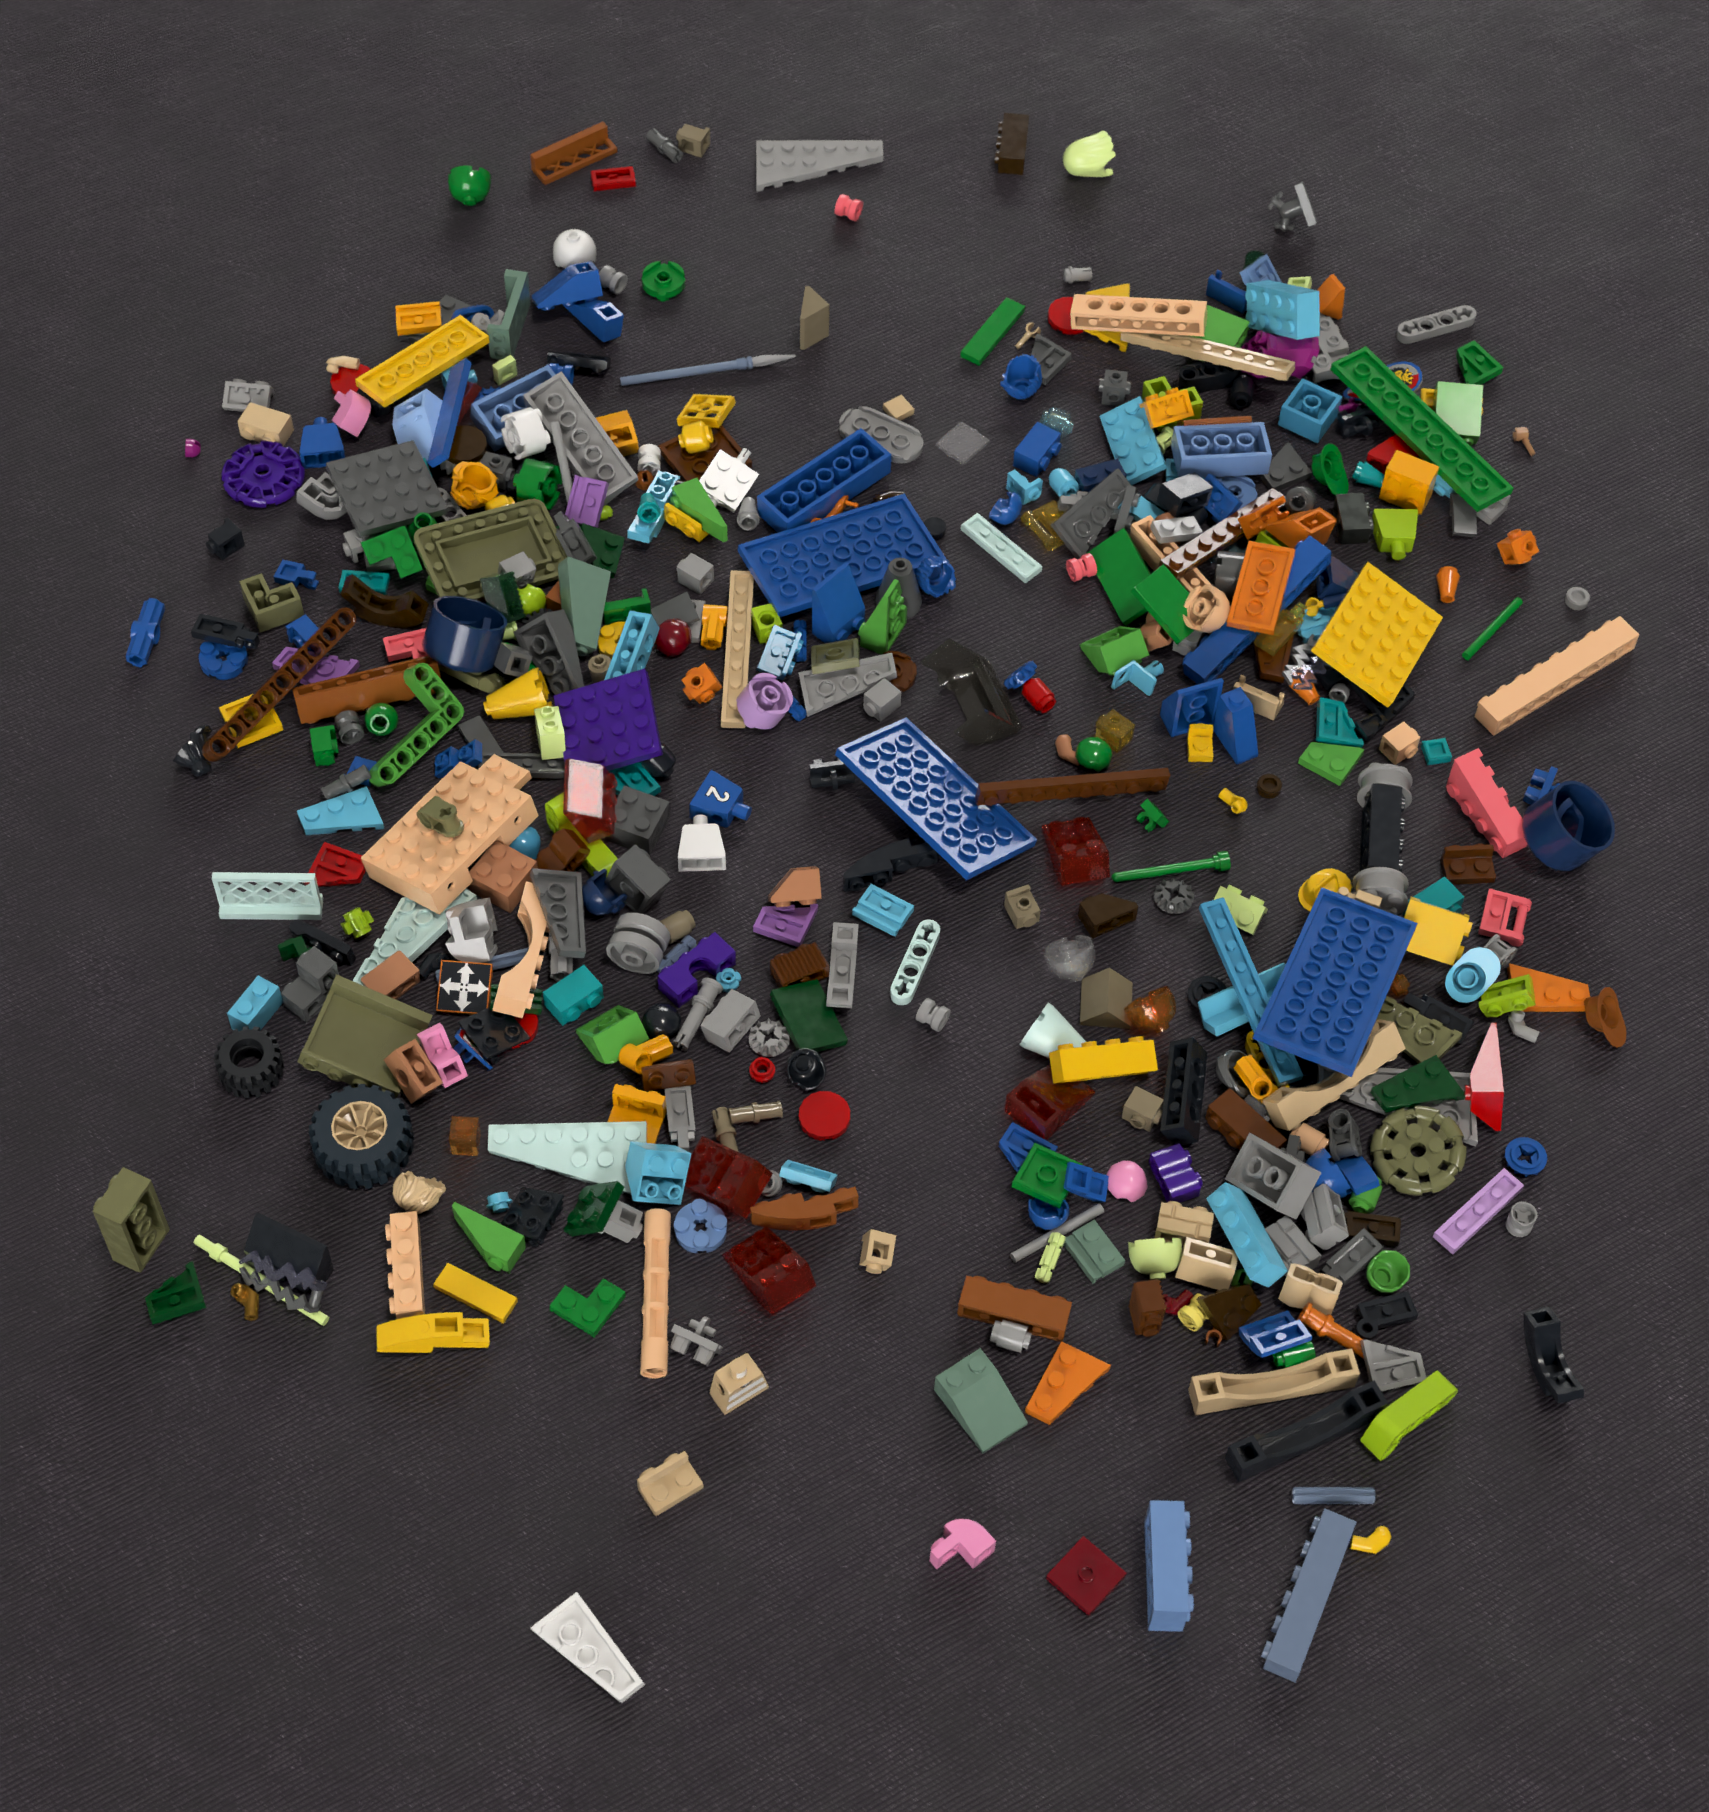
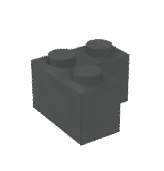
[281,946,339,1023]

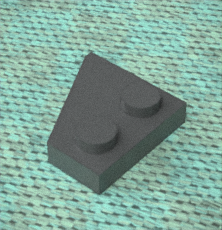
[1260,443,1312,491]

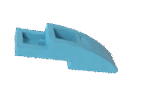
[627,471,680,544]

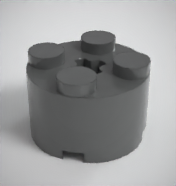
[1214,551,1245,599]

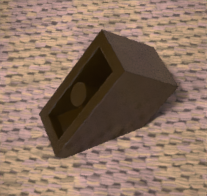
[1078,893,1138,939]

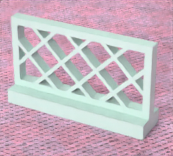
[212,872,323,920]

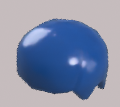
[989,491,1022,525]
[1028,1198,1069,1230]

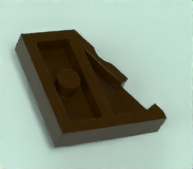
[1196,1283,1262,1340]

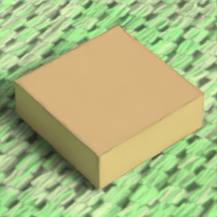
[883,395,914,421]

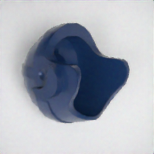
[582,869,628,915]

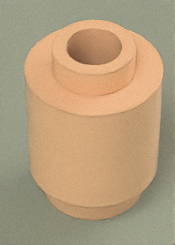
[1290,1123,1329,1156]

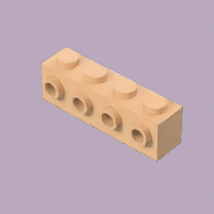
[385,1211,425,1319]

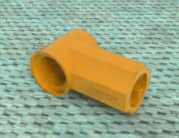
[701,604,728,650]
[618,1034,673,1074]
[1233,1054,1278,1105]

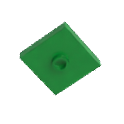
[1012,1143,1083,1209]

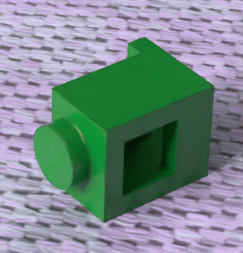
[310,725,339,766]

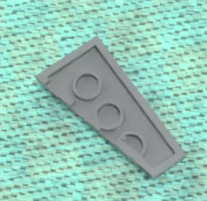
[798,653,897,717]

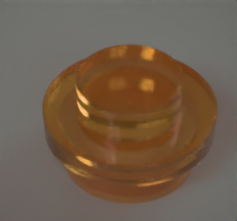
[1391,973,1410,996]

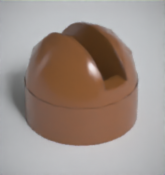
[636,470,654,490]

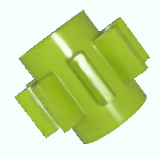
[341,907,374,938]

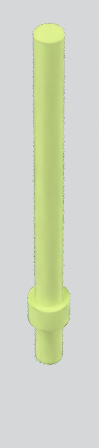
[194,1235,329,1326]

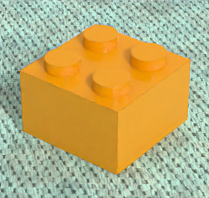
[1379,450,1439,515]

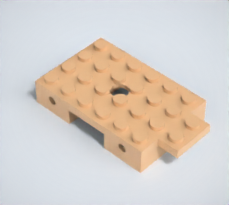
[361,754,539,915]

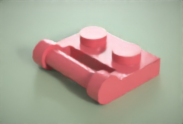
[1478,889,1532,947]

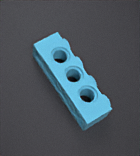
[604,611,660,680]

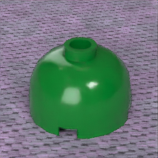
[448,165,491,206]

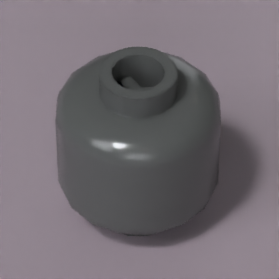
[1285,486,1316,514]

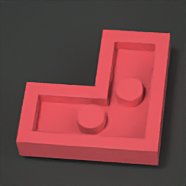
[383,628,428,662]

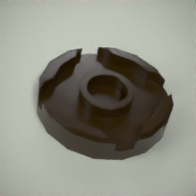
[447,425,487,465]

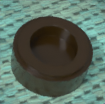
[1256,774,1282,799]

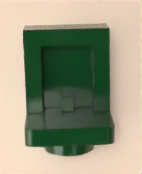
[278,936,312,961]

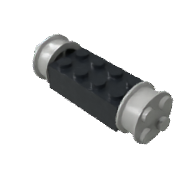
[1353,763,1413,915]

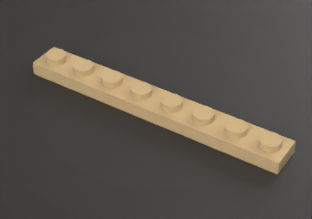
[1121,332,1295,381]
[721,571,754,728]

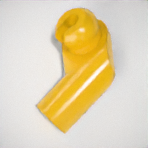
[1218,788,1248,814]

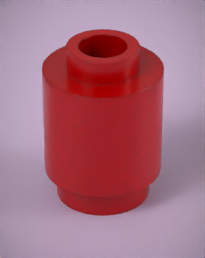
[1022,678,1056,713]

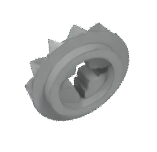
[749,1018,790,1057]

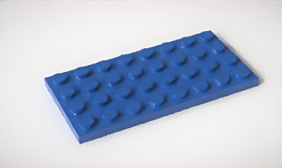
[738,494,946,617]
[835,717,1037,880]
[1253,887,1418,1077]

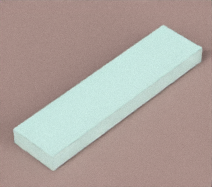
[961,513,1042,583]

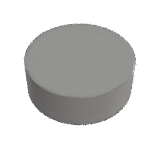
[1565,587,1590,610]

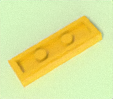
[433,1263,518,1324]

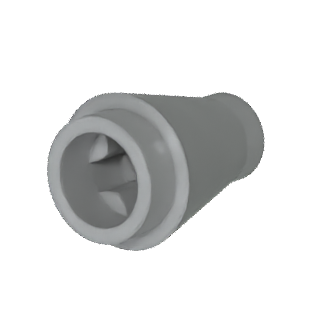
[737,497,760,530]

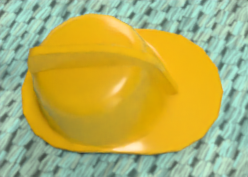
[1298,868,1352,912]

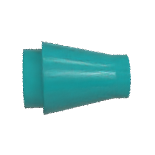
[1352,461,1384,488]
[637,493,661,523]

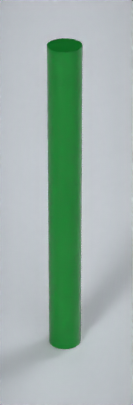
[1462,597,1523,660]

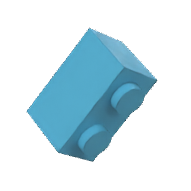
[227,975,283,1031]

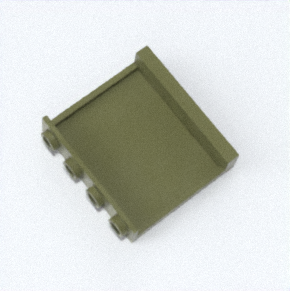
[297,974,433,1098]

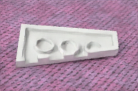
[530,1592,645,1703]

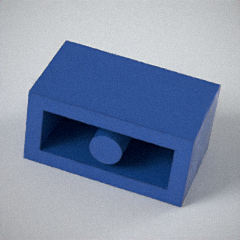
[1013,422,1062,477]

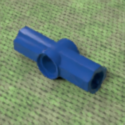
[125,598,165,667]

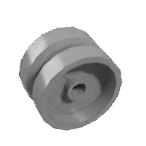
[606,913,670,974]

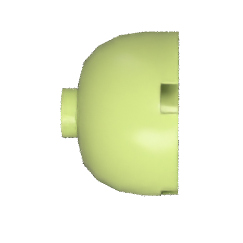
[1128,1238,1182,1280]

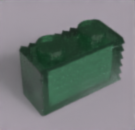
[480,571,526,623]

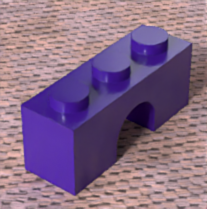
[658,932,736,1008]

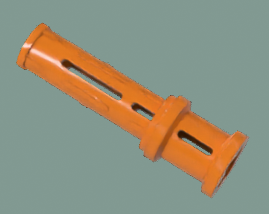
[1297,1302,1364,1358]

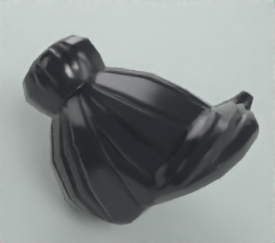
[173,725,212,777]

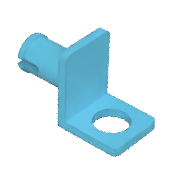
[1111,660,1164,696]

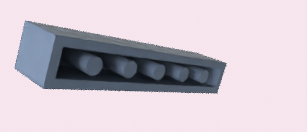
[1261,1509,1356,1682]

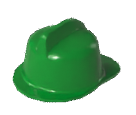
[1312,443,1349,496]

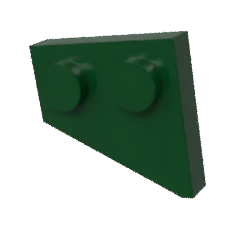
[145,1261,206,1325]

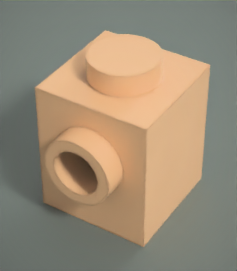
[1379,722,1420,765]

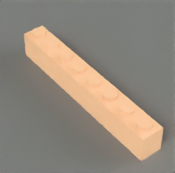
[1475,616,1640,736]

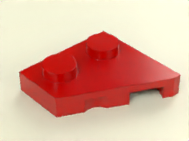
[303,842,366,887]

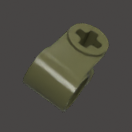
[416,796,464,838]

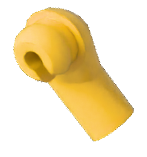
[1350,1526,1391,1554]

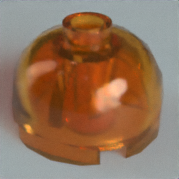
[1124,986,1176,1034]

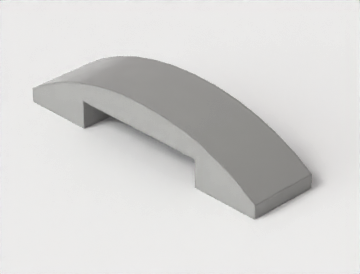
[826,922,859,1008]

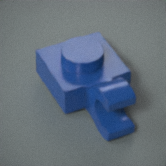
[273,560,319,590]

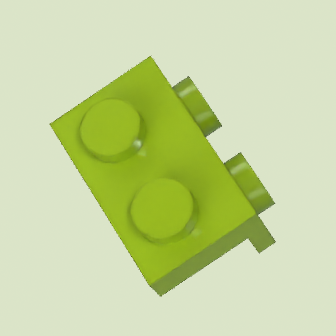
[1478,974,1536,1018]

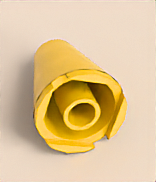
[483,667,553,719]

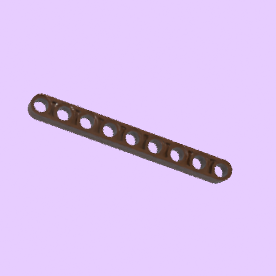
[202,607,356,762]

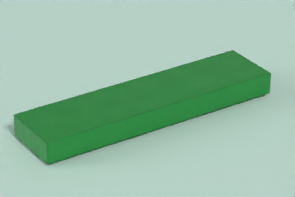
[960,297,1025,366]

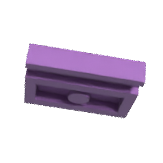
[565,475,609,528]

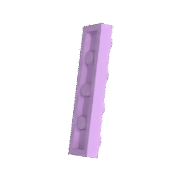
[1433,1168,1524,1254]

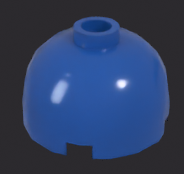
[1305,1148,1352,1199]

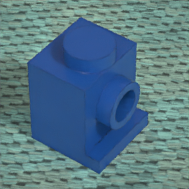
[286,614,318,652]

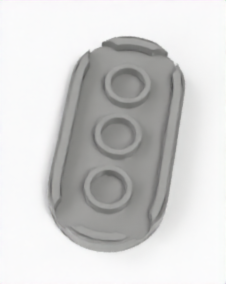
[839,406,923,463]

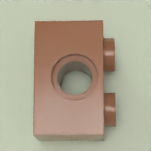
[384,1039,443,1104]

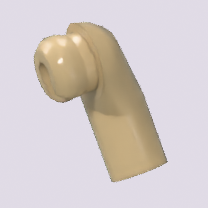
[326,356,360,373]

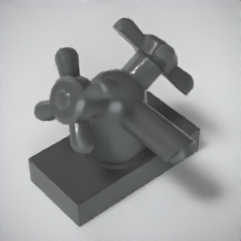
[1267,181,1317,231]

